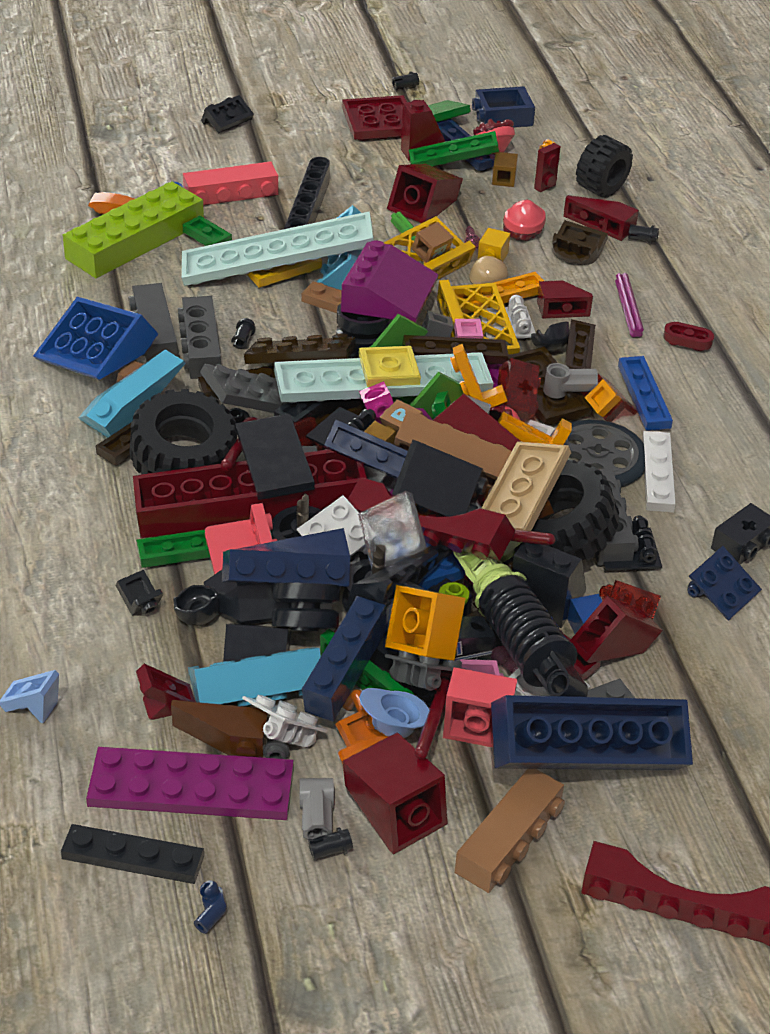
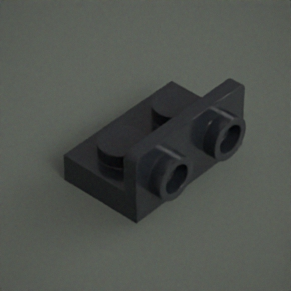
[201,95,254,133]

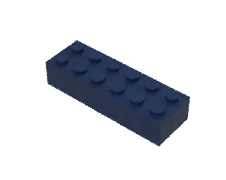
[491,695,693,770]

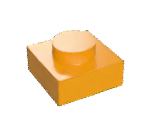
[585,379,622,417]

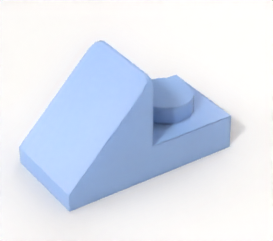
[0,670,59,723]

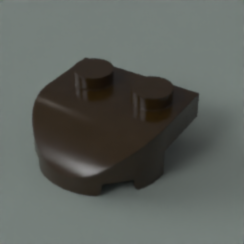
[552,220,608,265]

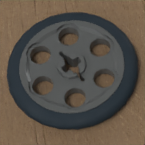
[564,419,645,487]

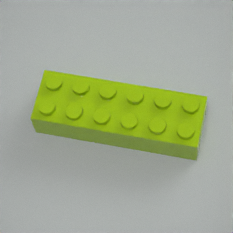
[62,181,204,279]

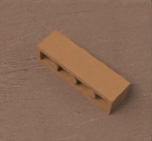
[394,411,512,489]
[454,769,565,893]

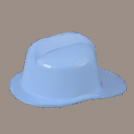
[359,688,429,738]

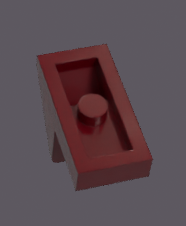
[136,663,196,720]

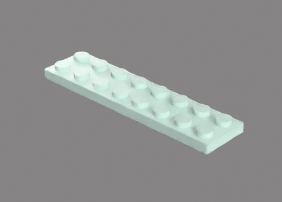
[181,211,374,286]
[274,352,494,403]

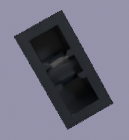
[711,503,770,564]

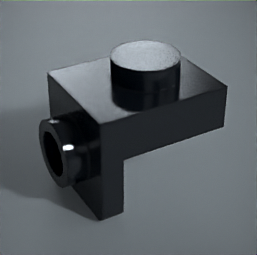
[115,569,163,616]

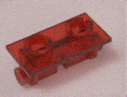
[599,580,661,620]

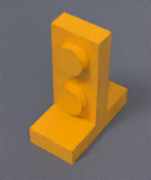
[450,344,507,408]
[498,411,572,445]

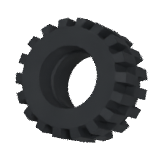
[576,135,633,198]

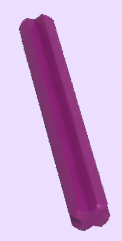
[615,273,644,338]

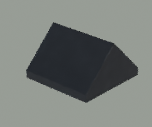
[223,623,291,662]

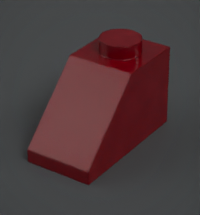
[537,280,593,319]

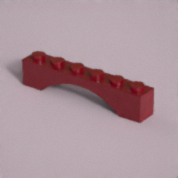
[347,477,516,561]
[581,841,770,946]

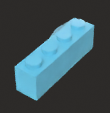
[317,205,362,290]
[188,647,321,706]

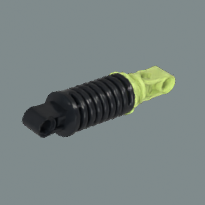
[453,551,588,697]

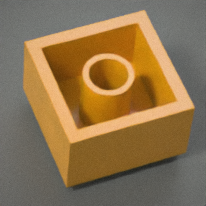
[385,585,466,661]

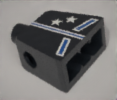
[440,616,504,663]

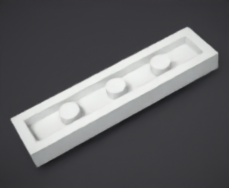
[642,431,675,512]

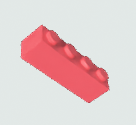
[183,161,278,205]

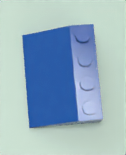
[33,296,158,380]

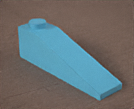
[78,350,186,438]

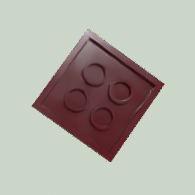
[342,95,407,141]

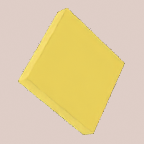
[359,346,421,387]

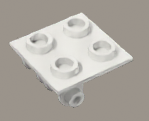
[480,295,535,340]
[297,495,379,557]
[242,695,328,748]

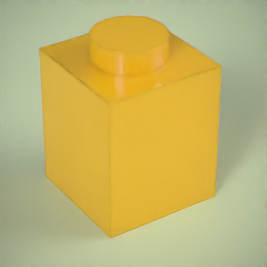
[478,228,510,262]

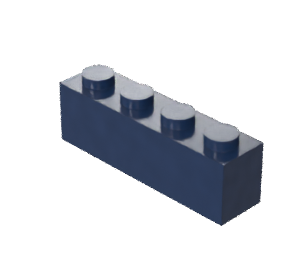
[302,596,387,722]

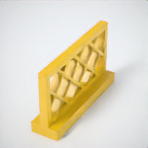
[384,217,476,279]
[437,280,520,355]

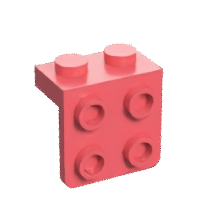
[205,503,277,574]

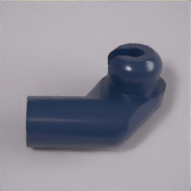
[194,880,227,934]

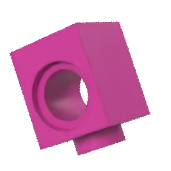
[359,381,394,424]

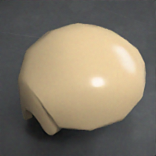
[469,256,508,284]

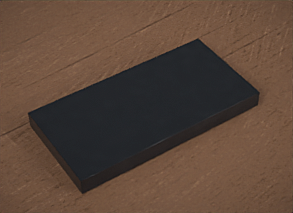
[235,414,315,500]

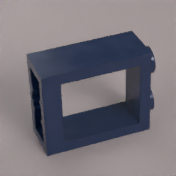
[472,86,535,128]

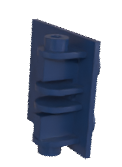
[687,546,762,620]

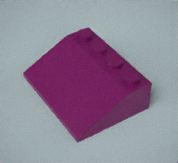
[341,240,438,323]

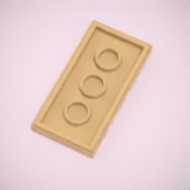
[482,442,571,531]

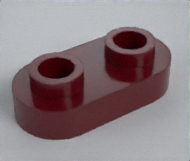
[663,322,714,351]

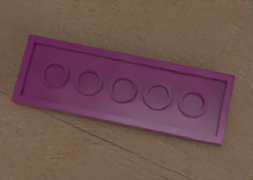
[86,746,294,820]

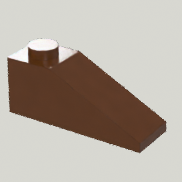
[171,700,268,758]

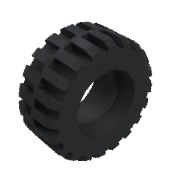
[130,389,237,475]
[516,460,620,561]

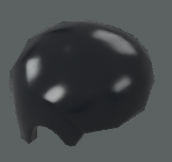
[531,321,570,351]
[173,585,219,626]

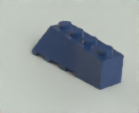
[222,528,350,588]

